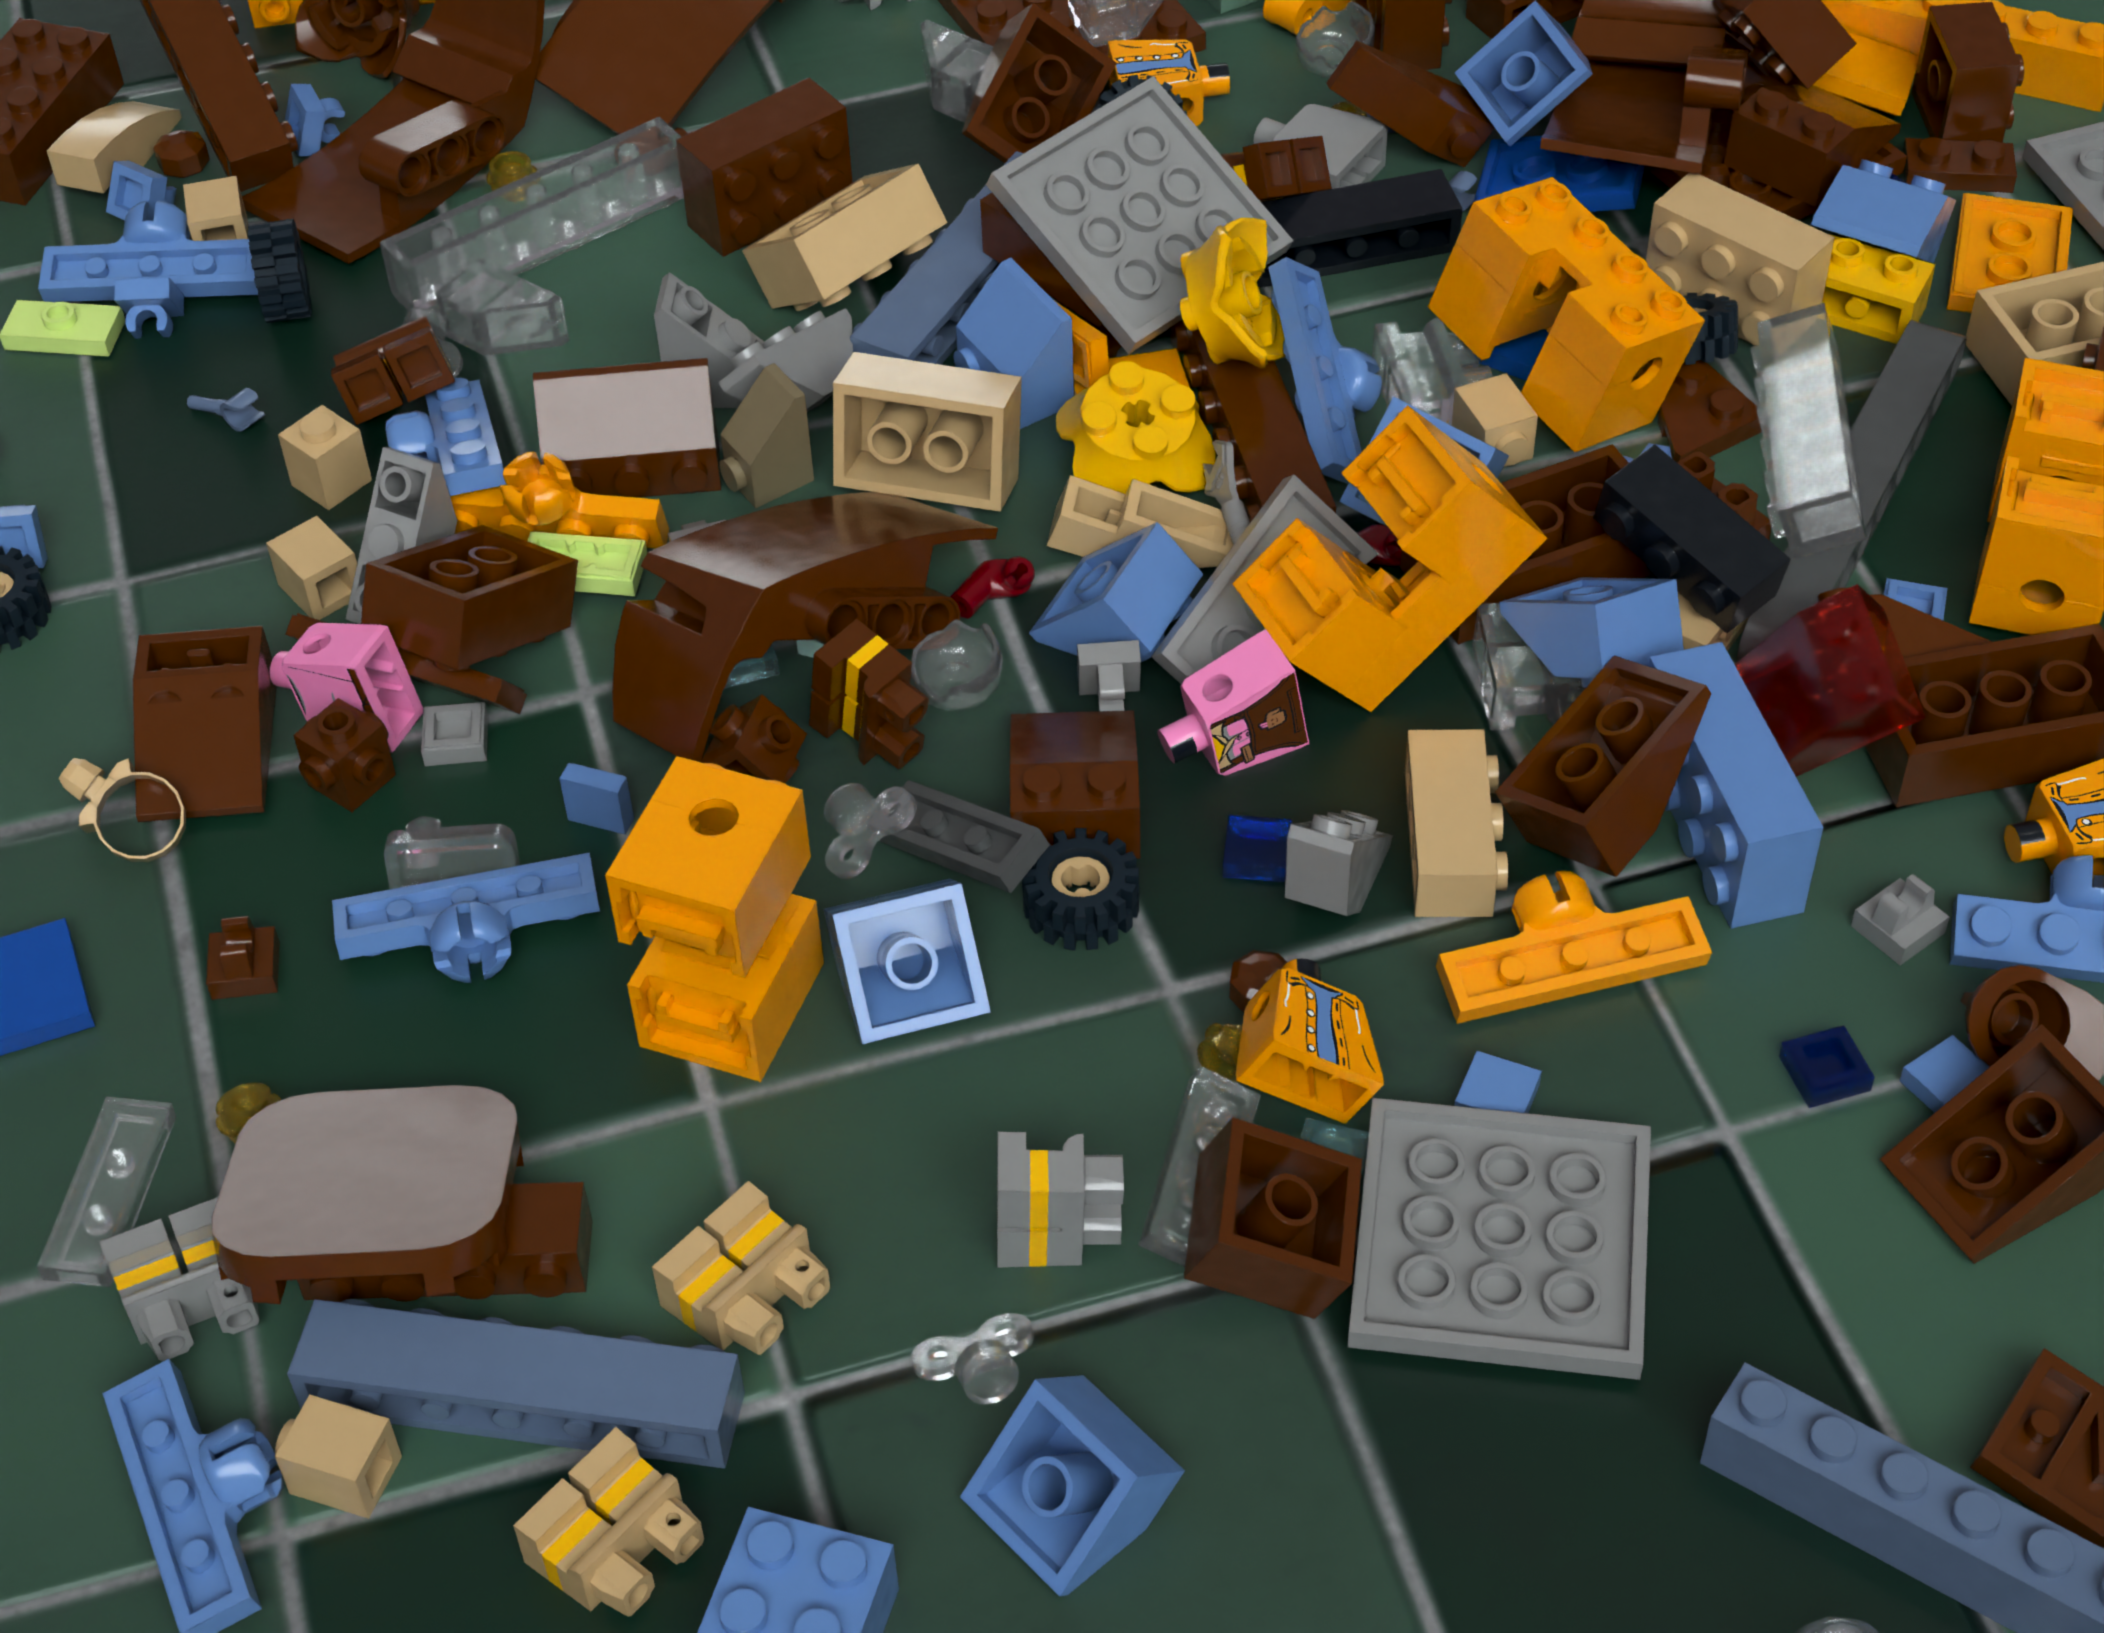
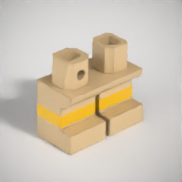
[652,1181,830,1355]
[513,1427,704,1616]

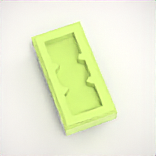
[0,300,125,357]
[528,531,647,596]

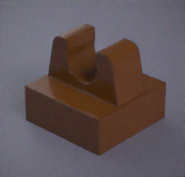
[206,916,280,1000]

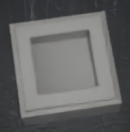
[421,702,488,766]

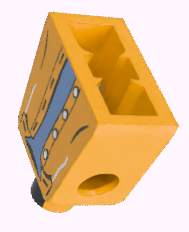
[1108,39,1230,126]
[2004,758,2104,878]
[1235,958,1384,1124]

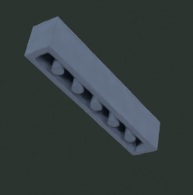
[850,151,1024,365]
[287,1299,745,1469]
[1700,1362,2104,1633]

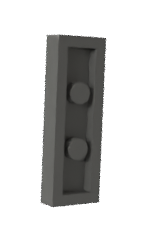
[870,780,1050,893]

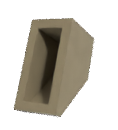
[719,363,814,508]

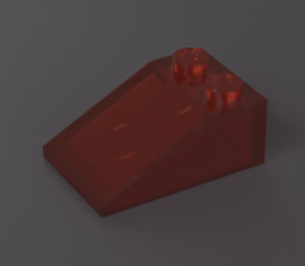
[1734,584,1926,777]

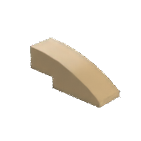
[47,101,182,194]
[1047,475,1234,568]

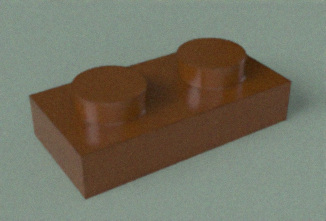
[1903,137,2017,193]

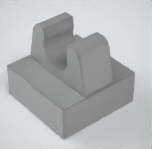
[1077,640,1141,711]
[1851,874,1950,966]

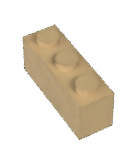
[1404,729,1508,917]

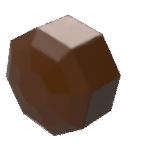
[153,129,210,178]
[1229,950,1287,1013]

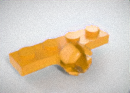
[450,451,670,549]
[1435,871,1712,1024]

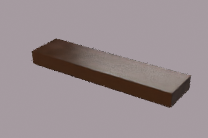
[285,613,527,714]

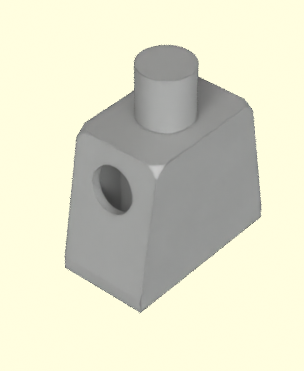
[1253,104,1388,189]

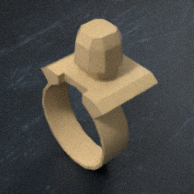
[59,758,186,862]

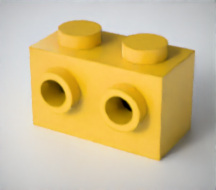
[1819,234,1936,344]

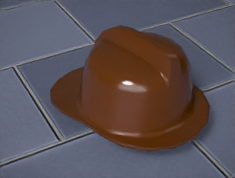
[1960,964,2104,1081]

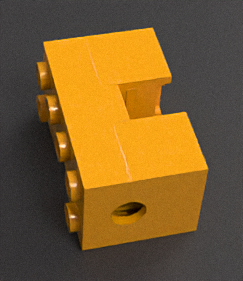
[1428,177,1705,452]
[1969,358,2104,635]
[1232,405,1548,712]
[605,756,824,1082]

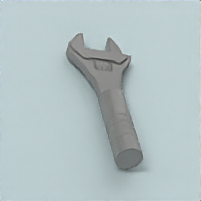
[1203,440,1250,545]

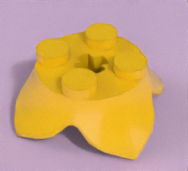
[1180,218,1285,369]
[1056,361,1216,494]

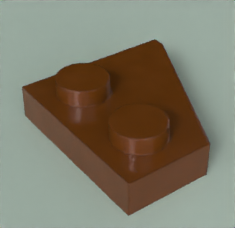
[1657,360,1767,462]
[1970,1348,2104,1548]

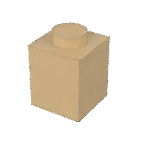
[183,176,249,241]
[1452,373,1538,467]
[278,405,372,510]
[266,516,357,620]
[275,1394,402,1519]

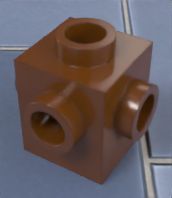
[701,694,807,783]
[293,698,396,812]

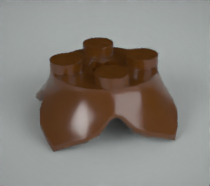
[295,0,420,78]

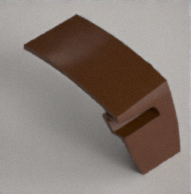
[242,0,545,264]
[535,0,787,139]
[1540,0,1748,174]
[612,492,998,762]

